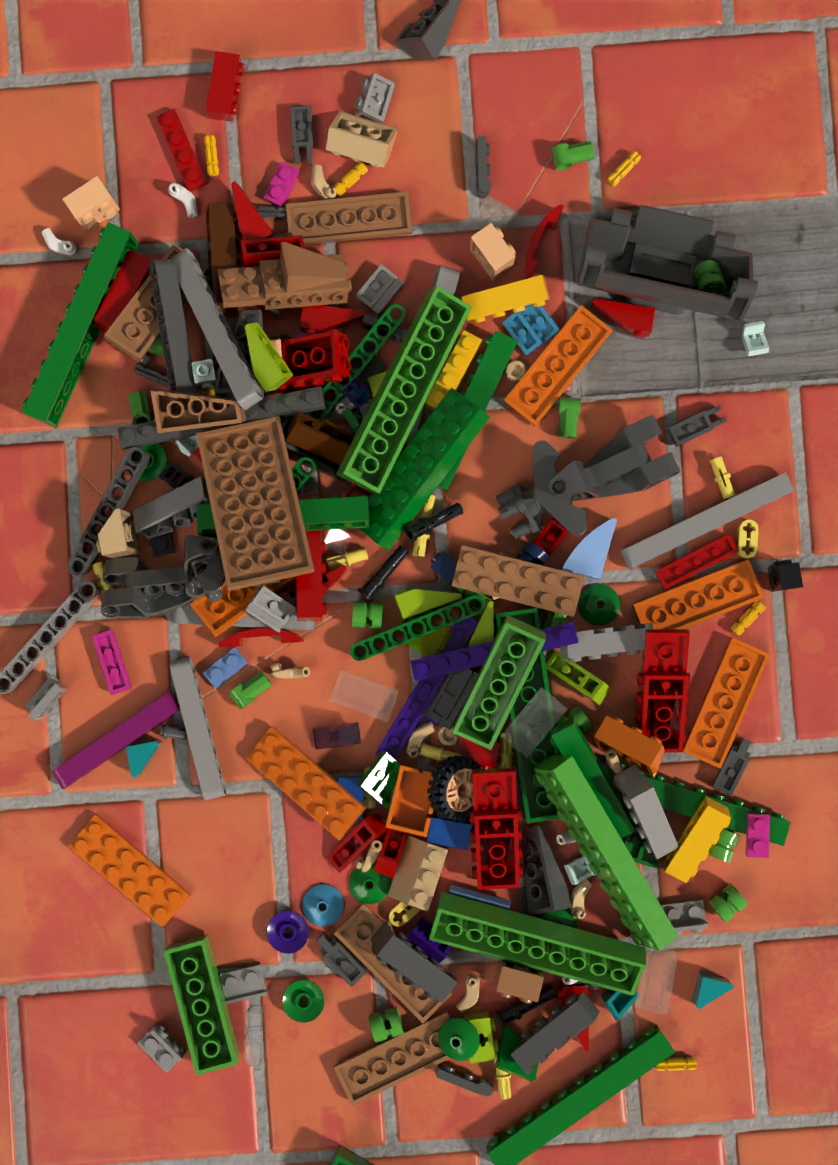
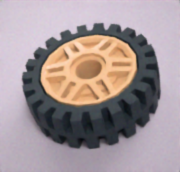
[427,755,483,821]

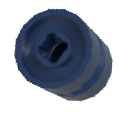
[514,540,549,565]

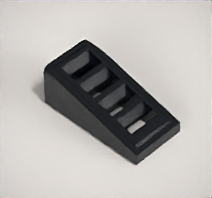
[158,461,195,489]

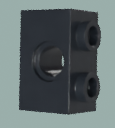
[768,559,803,592]

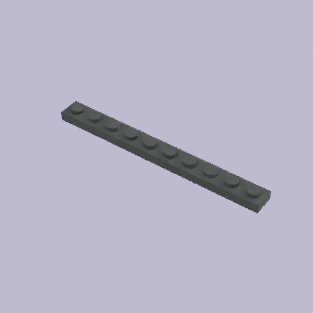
[118,386,326,450]

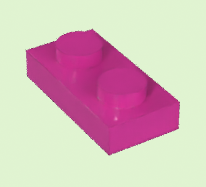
[264,162,300,207]
[746,813,770,858]

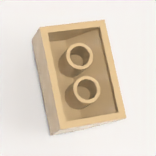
[325,111,398,168]
[96,508,141,559]
[388,835,448,911]

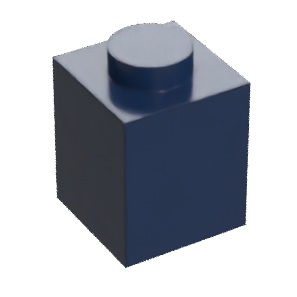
[430,551,457,584]

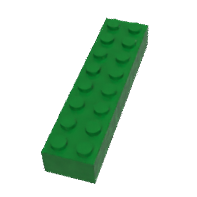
[359,387,490,550]

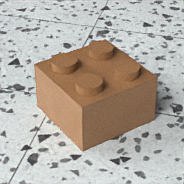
[494,959,544,1003]

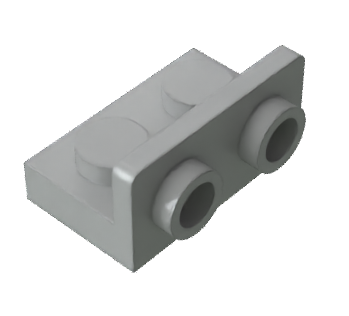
[355,73,395,123]
[25,675,68,721]
[660,899,709,935]
[137,1023,186,1073]

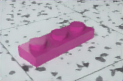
[92,629,132,695]

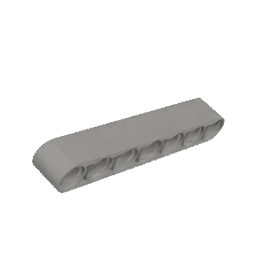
[0,581,101,693]
[172,603,315,630]
[170,657,226,801]

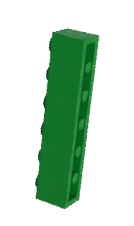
[549,718,636,838]

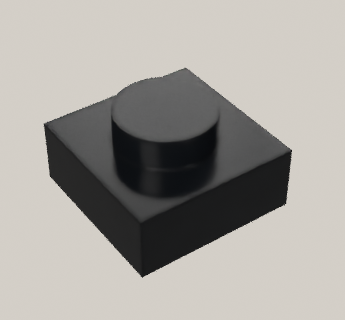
[150,532,175,557]

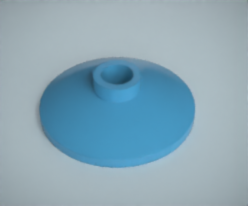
[302,884,344,926]

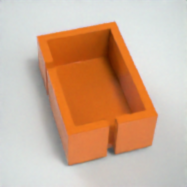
[386,763,436,837]

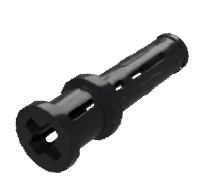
[404,503,463,542]
[357,545,409,602]
[494,985,557,1029]

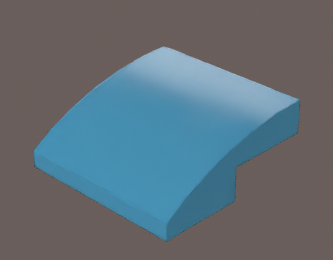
[502,304,560,356]

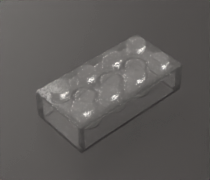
[244,1005,263,1066]

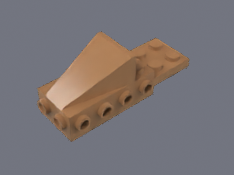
[218,242,352,310]

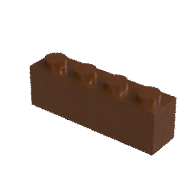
[285,411,355,465]

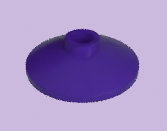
[267,911,309,954]

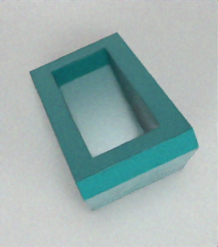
[126,740,162,778]
[692,972,734,1010]
[601,989,639,1020]

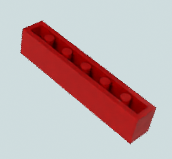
[296,494,327,621]

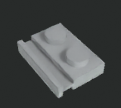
[355,264,404,316]
[244,584,296,633]
[219,963,268,1004]

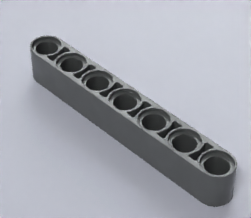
[149,259,198,394]
[67,447,150,576]

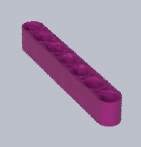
[51,692,181,790]

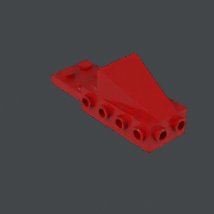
[276,329,351,392]
[635,629,690,752]
[469,767,523,890]

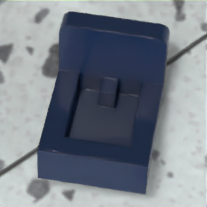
[341,377,373,409]

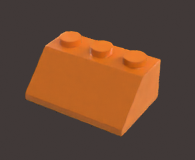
[594,715,664,778]

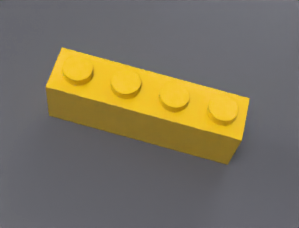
[462,275,550,324]
[425,330,482,411]
[663,796,731,883]

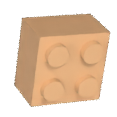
[63,176,120,232]
[470,223,516,282]

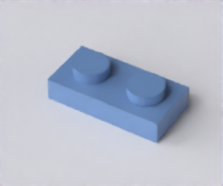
[203,647,249,689]

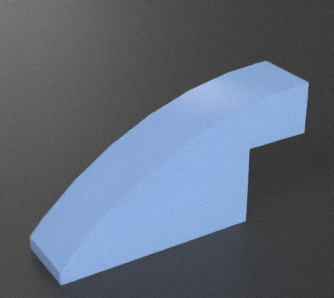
[561,518,617,580]

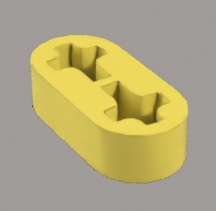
[736,519,759,559]
[389,901,421,927]

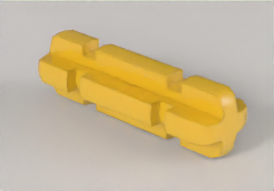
[204,135,219,176]
[607,151,641,186]
[333,162,368,196]
[731,600,766,636]
[655,1057,697,1071]

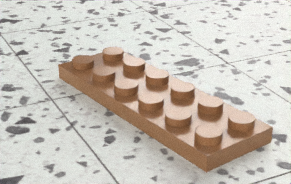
[286,191,412,245]
[104,244,208,362]
[452,545,585,617]
[334,902,453,1023]
[334,1010,460,1106]

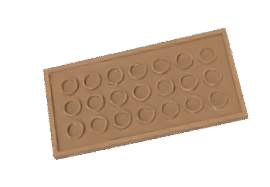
[196,416,315,591]

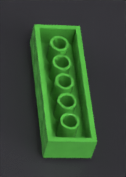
[452,615,546,750]
[163,934,241,1076]

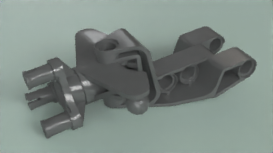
[496,415,681,540]
[101,531,280,619]

